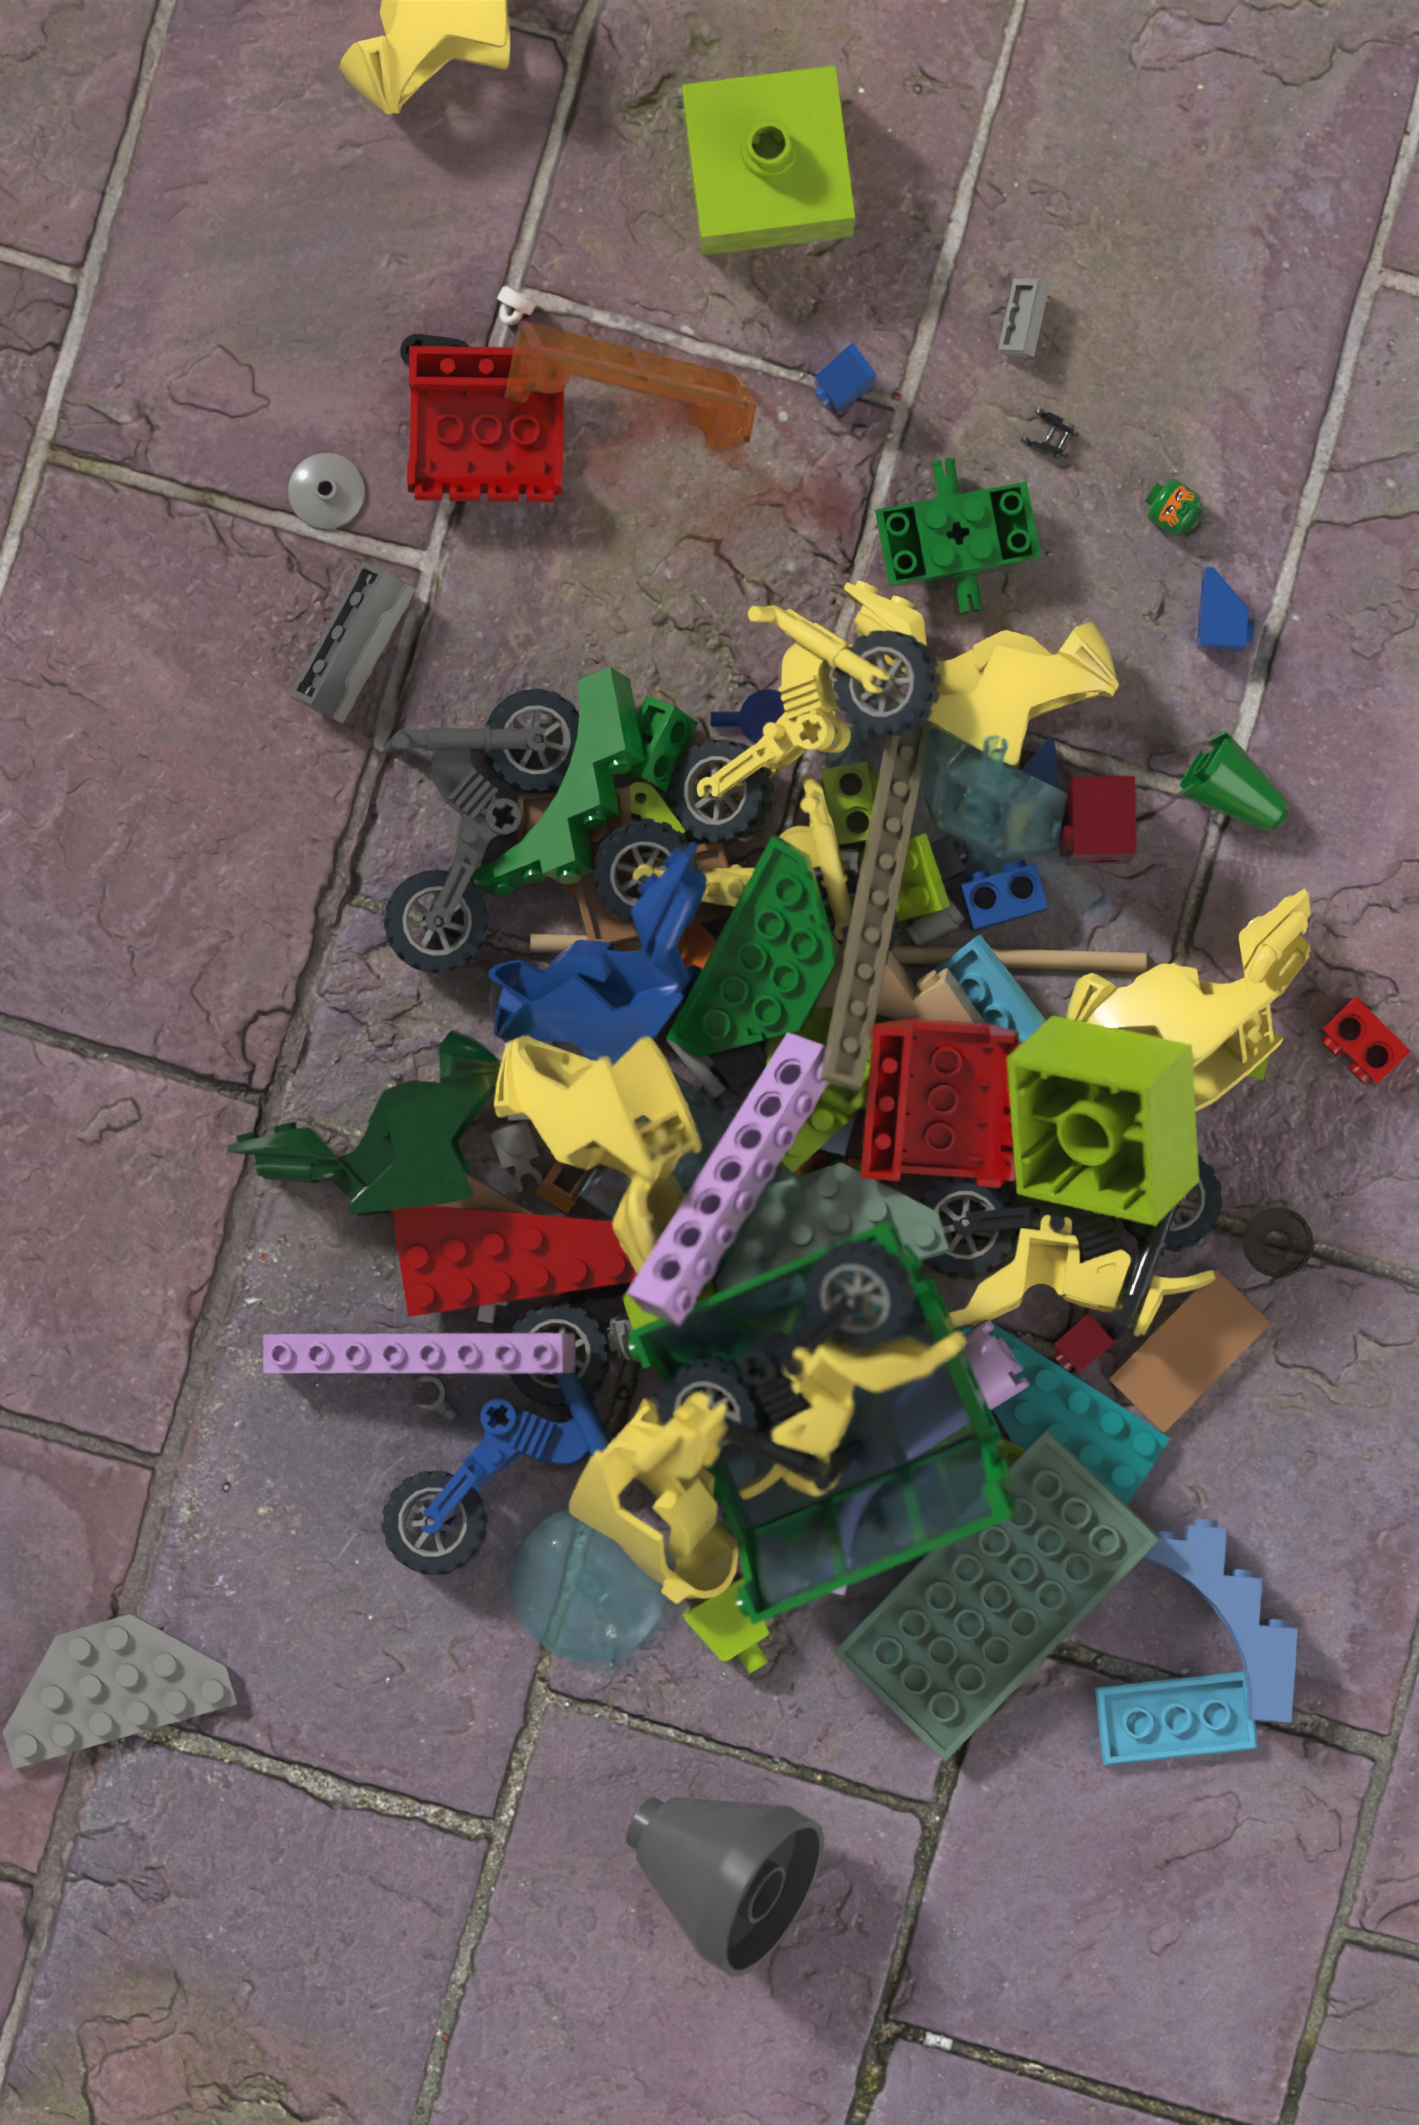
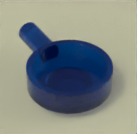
[711,689,786,745]

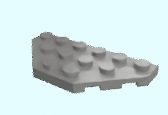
[3,1613,238,1769]

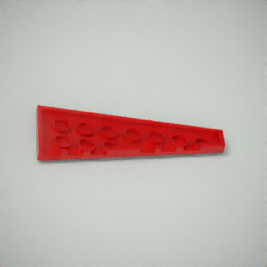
[391,1205,638,1317]

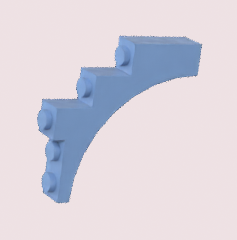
[1140,1519,1298,1724]

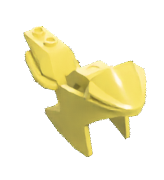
[339,0,511,115]
[844,581,1119,776]
[1066,889,1311,1112]
[495,1036,702,1274]
[569,1393,738,1604]

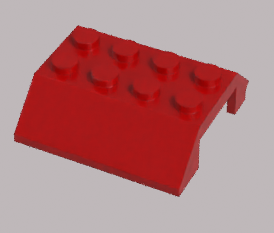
[407,346,564,503]
[860,1018,1024,1188]

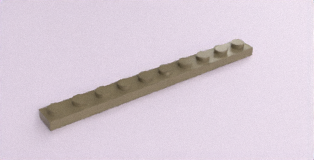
[820,719,932,1090]

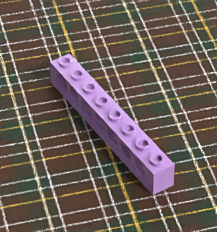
[627,1032,829,1326]
[263,1333,575,1373]

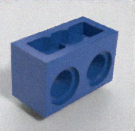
[960,859,1048,932]

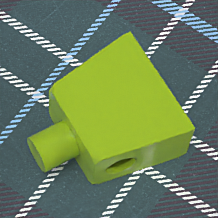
[682,1575,770,1674]

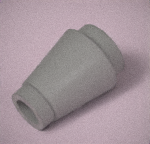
[906,894,966,946]

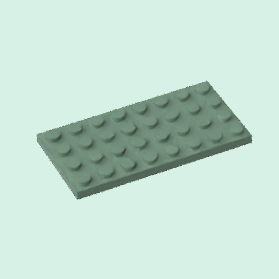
[833,1430,1160,1761]

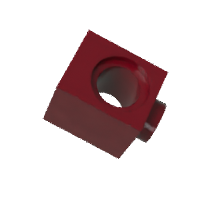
[1052,1313,1114,1373]

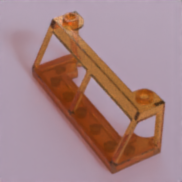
[504,321,757,452]

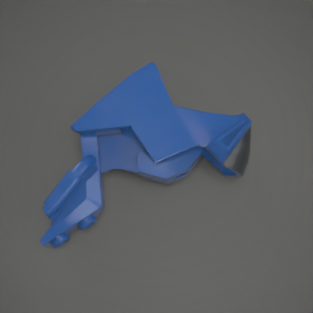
[488,842,708,1066]

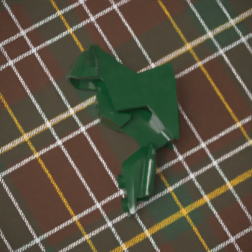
[227,1029,502,1216]

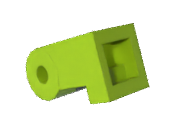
[628,782,687,854]

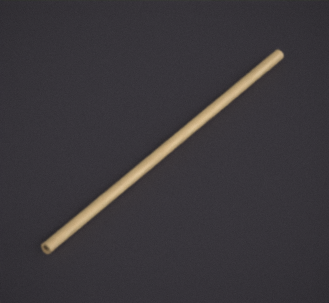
[530,934,1147,972]

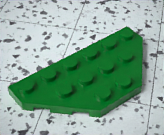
[666,835,839,1058]

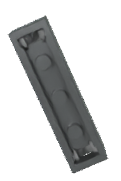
[290,560,416,724]

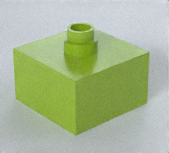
[682,65,855,256]
[1007,1015,1199,1226]

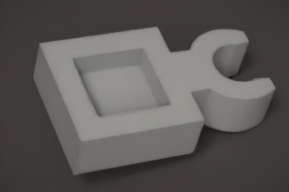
[490,1120,543,1193]

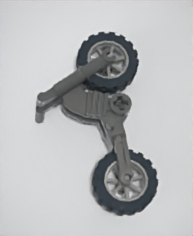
[384,688,579,973]

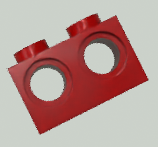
[1319,996,1410,1085]

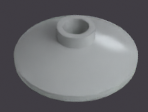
[288,453,365,529]

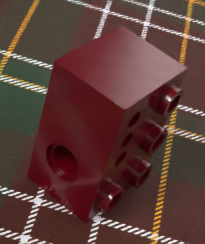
[1058,776,1137,865]

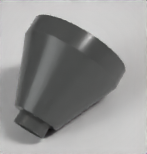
[626,1797,824,1977]

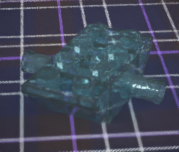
[920,727,1068,861]

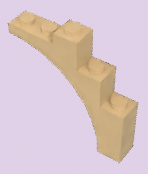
[815,933,986,1023]

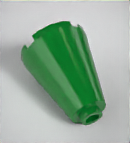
[1179,731,1288,831]

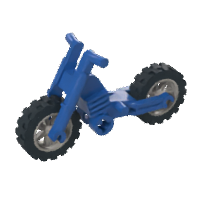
[381,1302,625,1575]

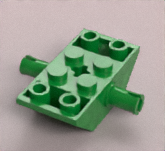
[875,458,1041,614]

